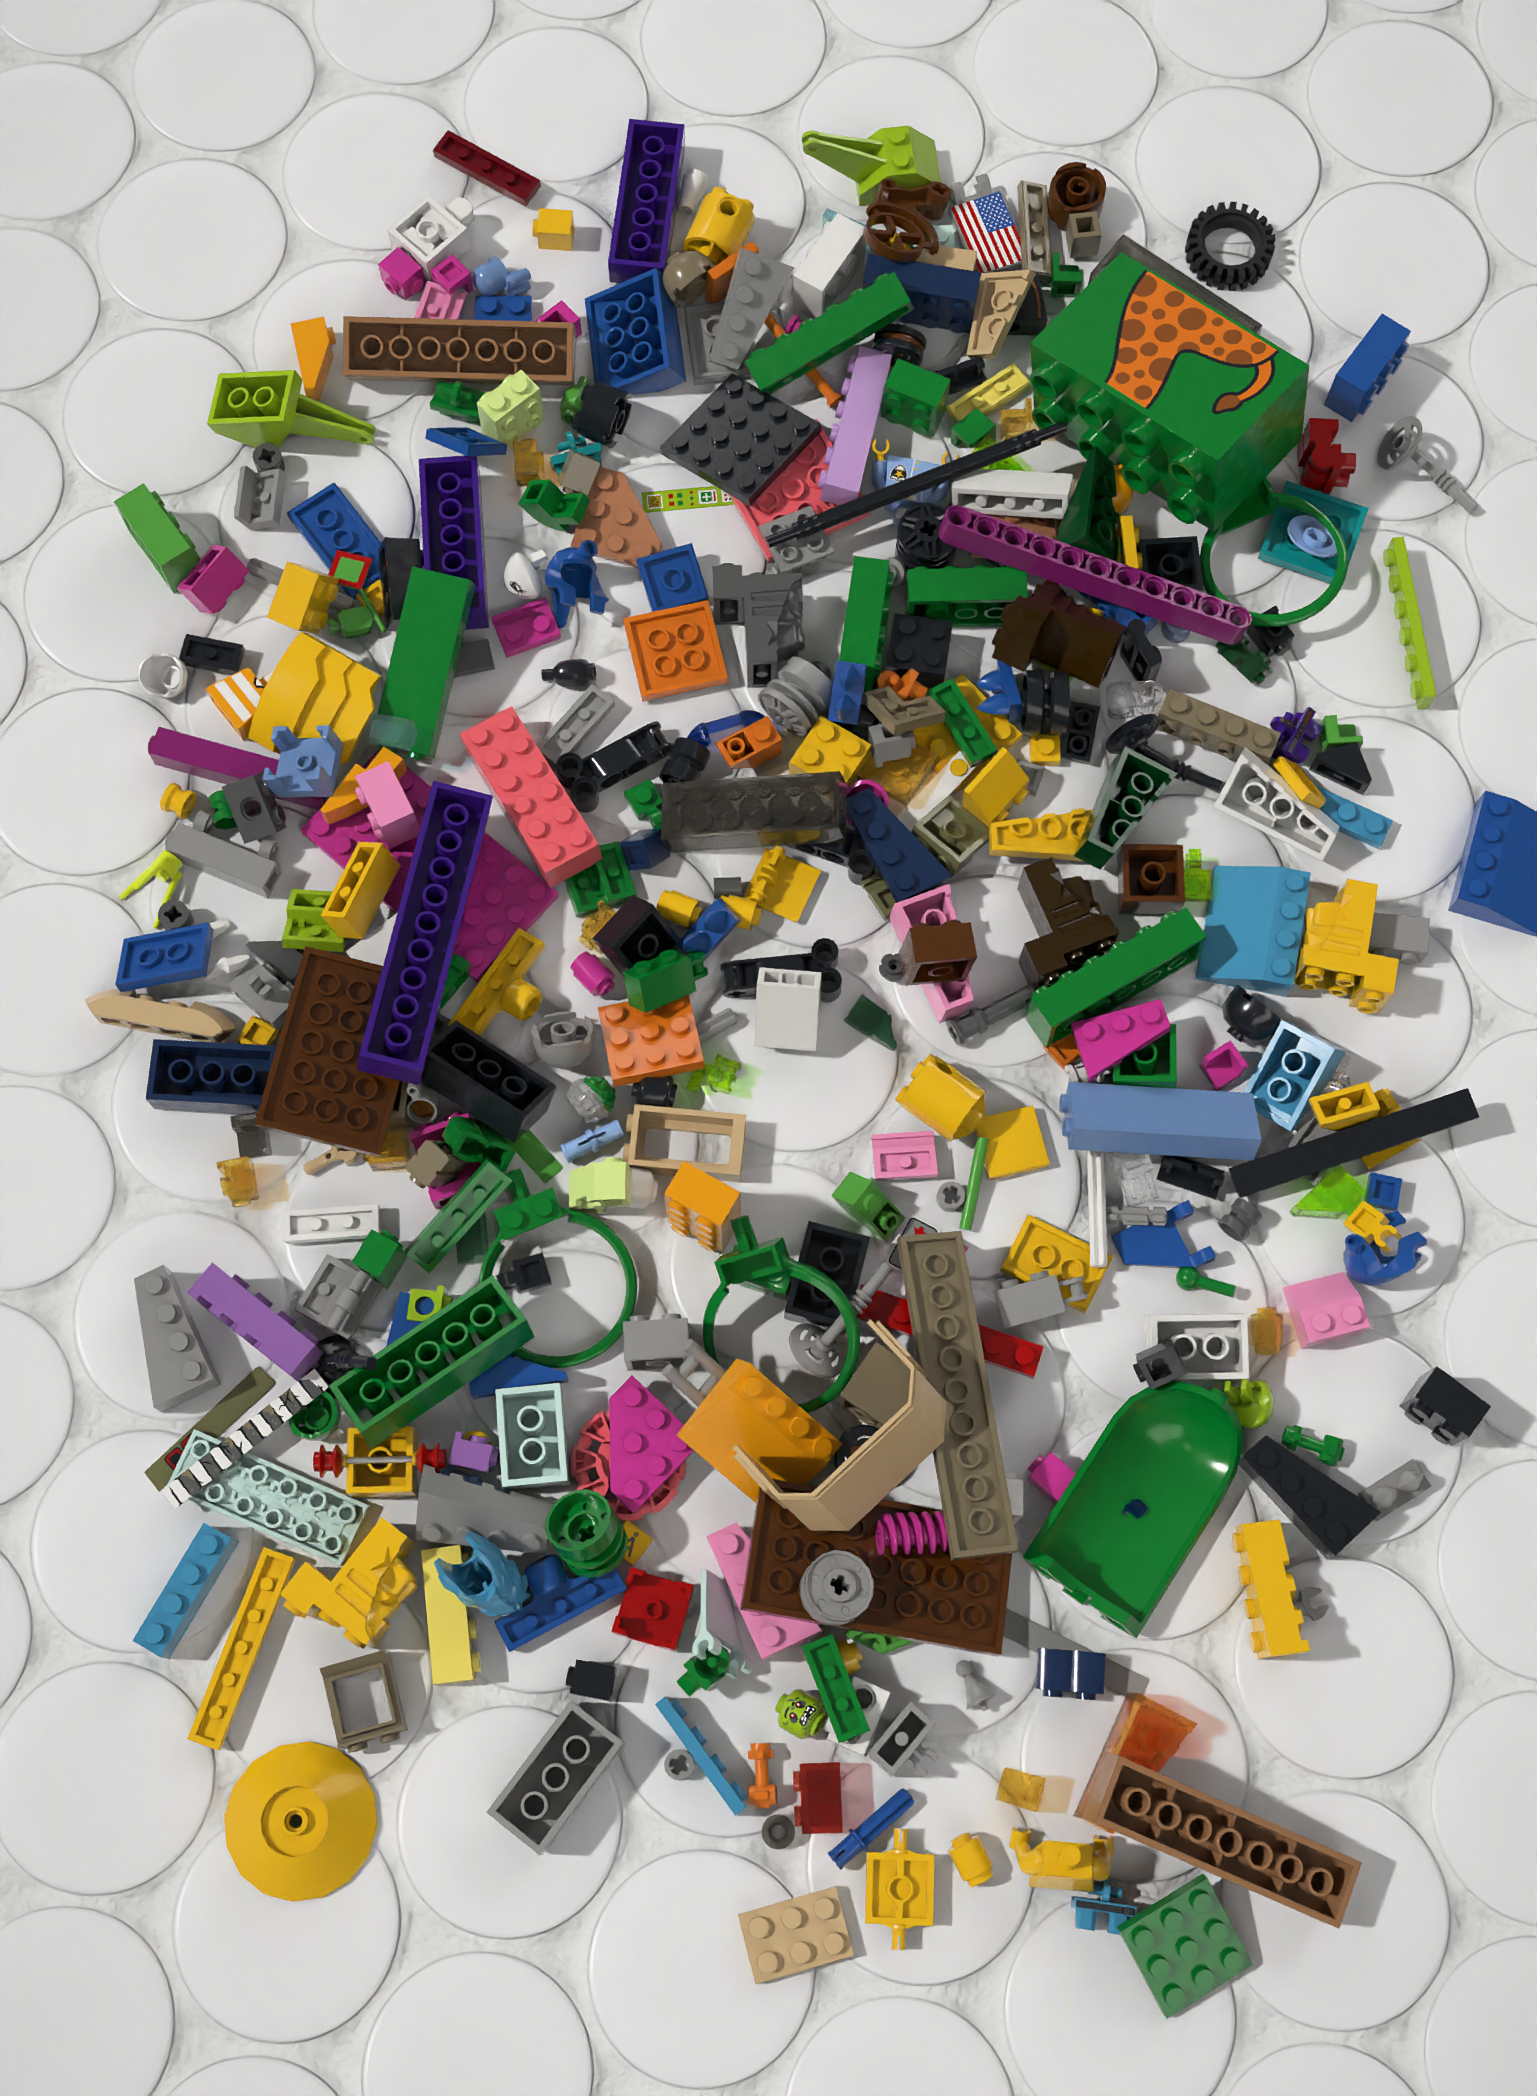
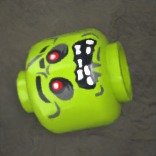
[775,1689,827,1739]

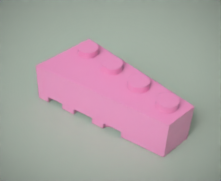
[889,884,974,1023]
[707,1522,822,1661]

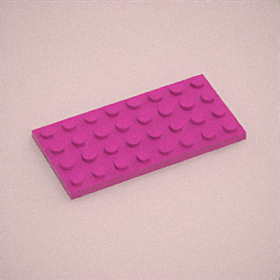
[300,750,559,983]

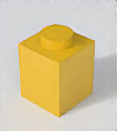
[532,208,575,251]

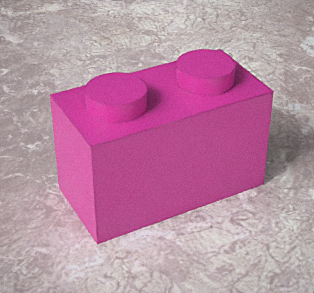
[177,545,249,615]

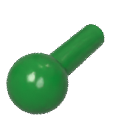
[1176,1267,1236,1298]

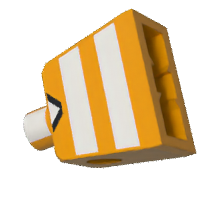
[205,668,273,741]

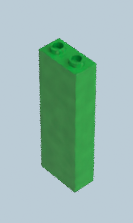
[371,566,476,762]

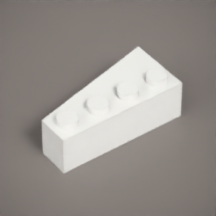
[1214,746,1340,861]

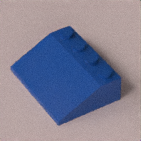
[585,268,686,395]
[1448,790,1537,937]

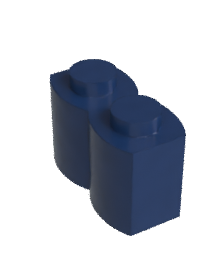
[1035,1648,1106,1700]

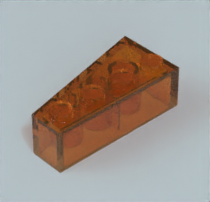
[1073,1692,1197,1834]

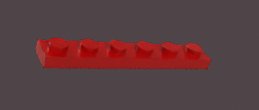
[856,1284,1044,1379]

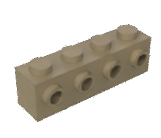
[1157,688,1281,764]

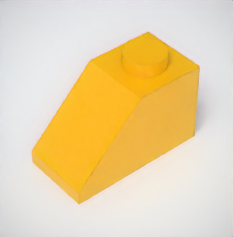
[1309,1082,1381,1131]

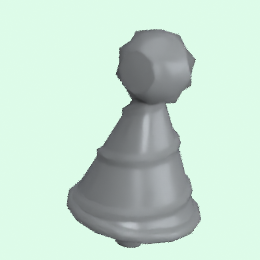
[956,1660,996,1711]

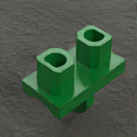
[429,381,485,424]
[676,1646,731,1697]

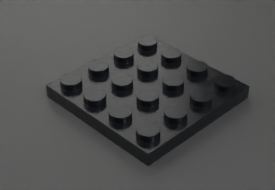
[660,373,821,506]

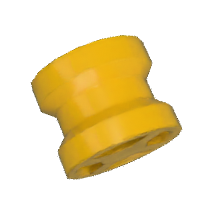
[160,783,197,819]

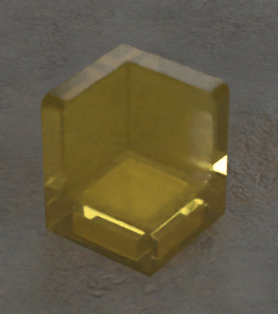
[1000,398,1033,441]
[995,1768,1046,1812]

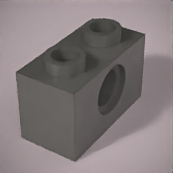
[221,771,286,844]

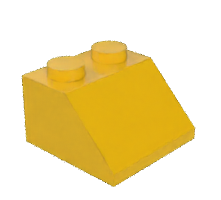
[962,747,1030,827]

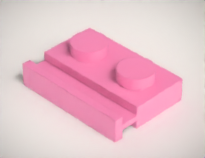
[414,281,467,319]
[871,1131,938,1181]

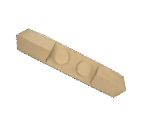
[85,989,237,1043]

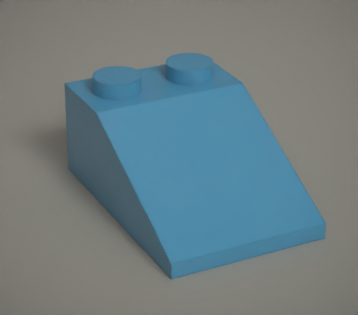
[1243,1020,1346,1132]

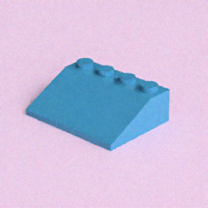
[1196,866,1311,997]

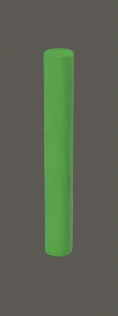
[959,1137,989,1231]

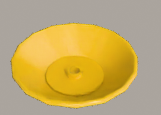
[224,1741,378,1902]

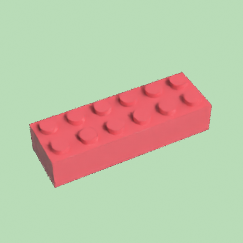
[460,706,603,888]

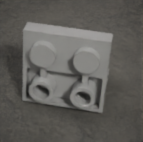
[294,1254,383,1341]

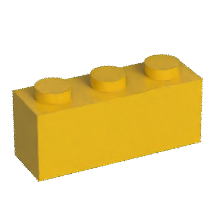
[320,842,400,939]

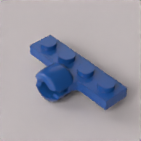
[494,1554,627,1652]

